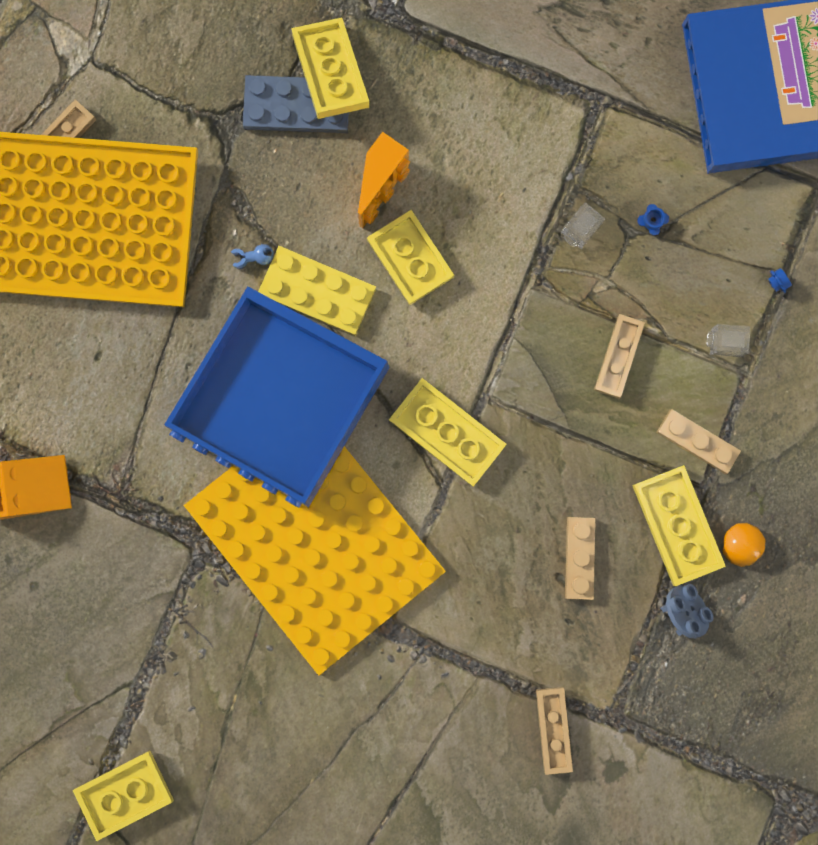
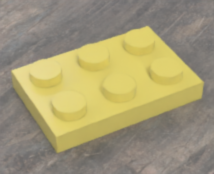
[367,210,455,305]
[73,750,174,841]

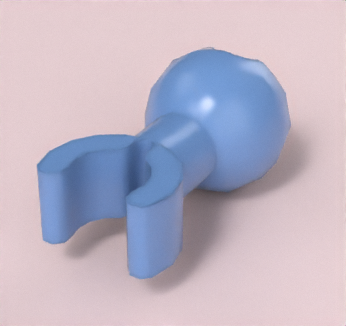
[231,244,274,269]

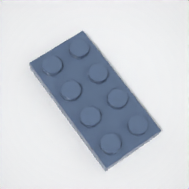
[243,75,349,133]

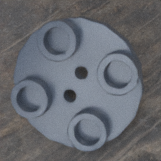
[660,584,713,639]

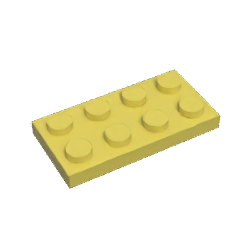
[291,18,369,119]
[258,246,376,336]
[389,378,507,487]
[632,465,726,586]

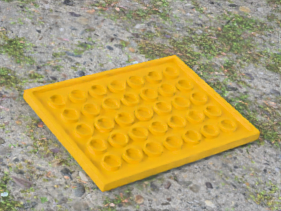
[0,132,198,308]
[183,446,446,676]

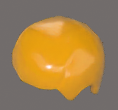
[722,523,766,567]

